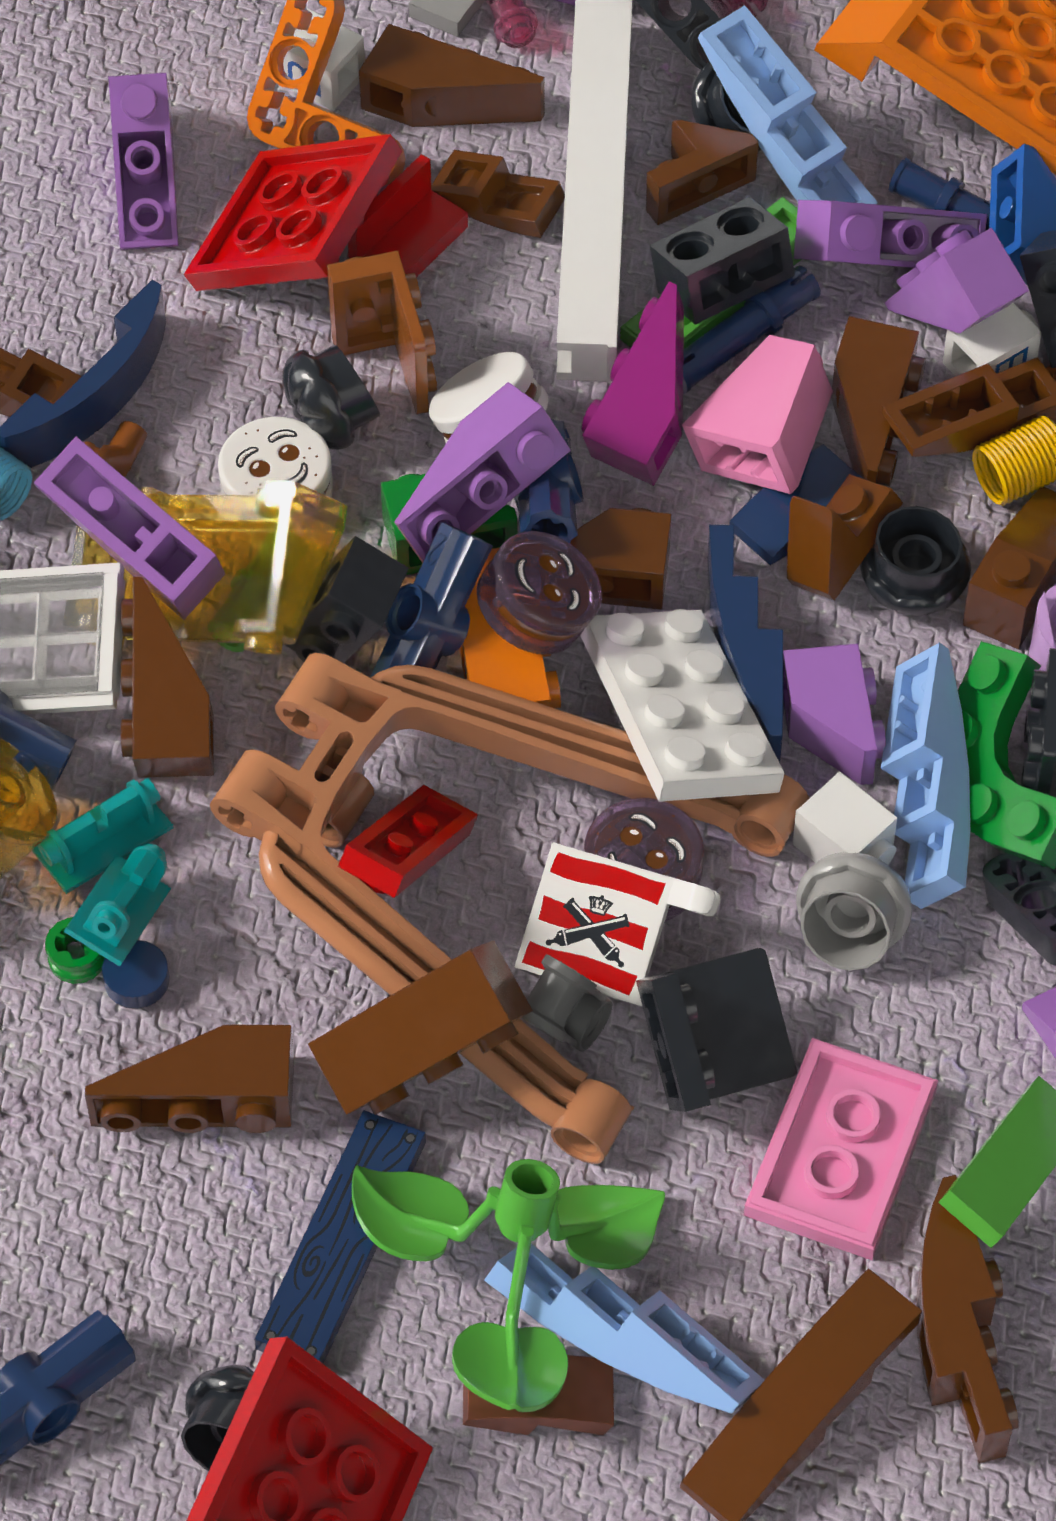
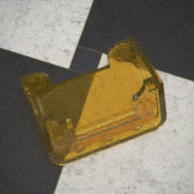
[63,481,348,654]

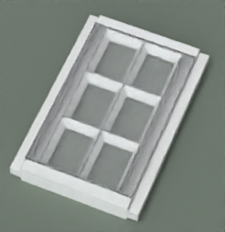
[0,562,125,715]

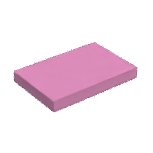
[744,1038,938,1260]

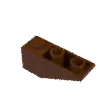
[359,24,545,127]
[831,316,926,487]
[121,577,214,778]
[85,1025,294,1133]

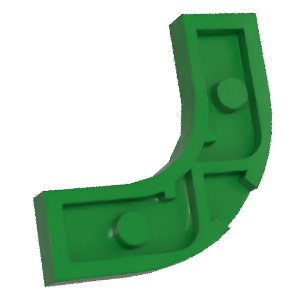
[958,641,1056,870]

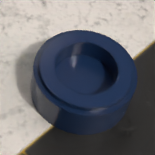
[102,940,170,1009]

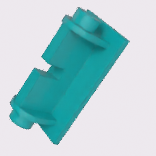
[30,778,174,894]
[64,844,171,966]

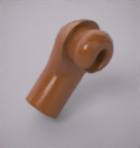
[83,421,147,477]

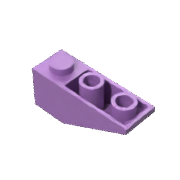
[108,73,179,250]
[794,200,987,268]
[885,228,1029,334]
[394,382,571,563]

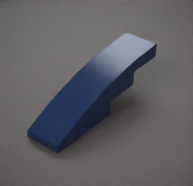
[707,524,783,763]

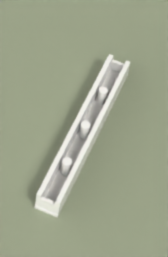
[556,0,633,384]

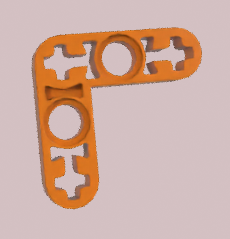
[247,0,406,186]

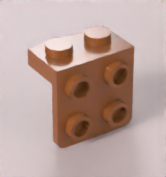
[327,251,437,415]

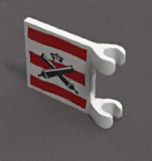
[514,842,721,1006]

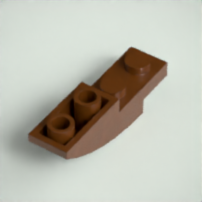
[916,1175,1019,1463]

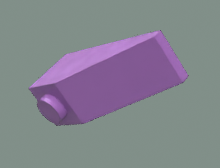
[34,437,226,620]

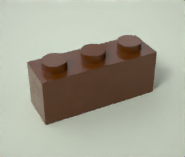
[308,940,533,1115]

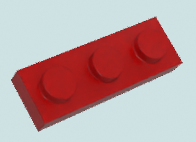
[338,785,479,898]

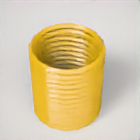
[972,416,1056,506]

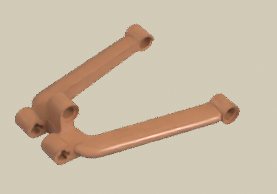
[210,653,809,1164]

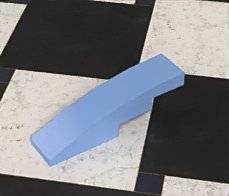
[698,5,878,204]
[881,643,970,909]
[484,1243,764,1414]

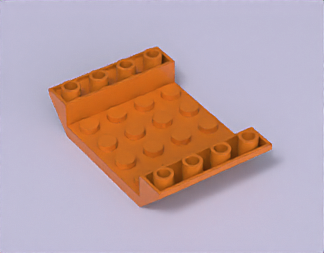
[814,0,1056,175]

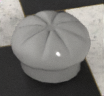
[796,852,912,971]

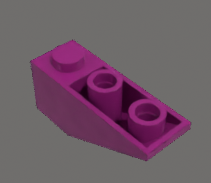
[581,282,684,486]

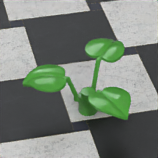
[352,1159,665,1412]

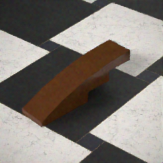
[882,357,1056,457]
[680,1268,922,1521]

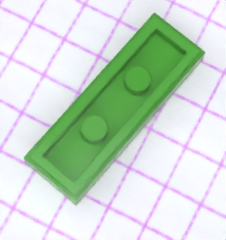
[938,1076,1056,1248]

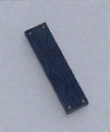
[254,1110,426,1364]

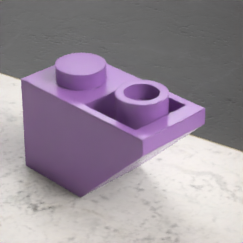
[783,644,886,785]

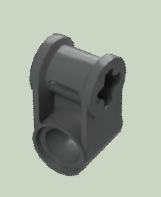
[522,954,613,1052]

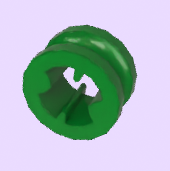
[45,917,105,984]

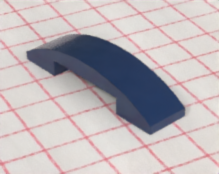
[0,279,166,468]

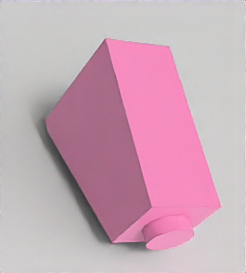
[682,335,833,494]

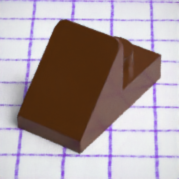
[646,120,758,225]
[786,474,903,601]

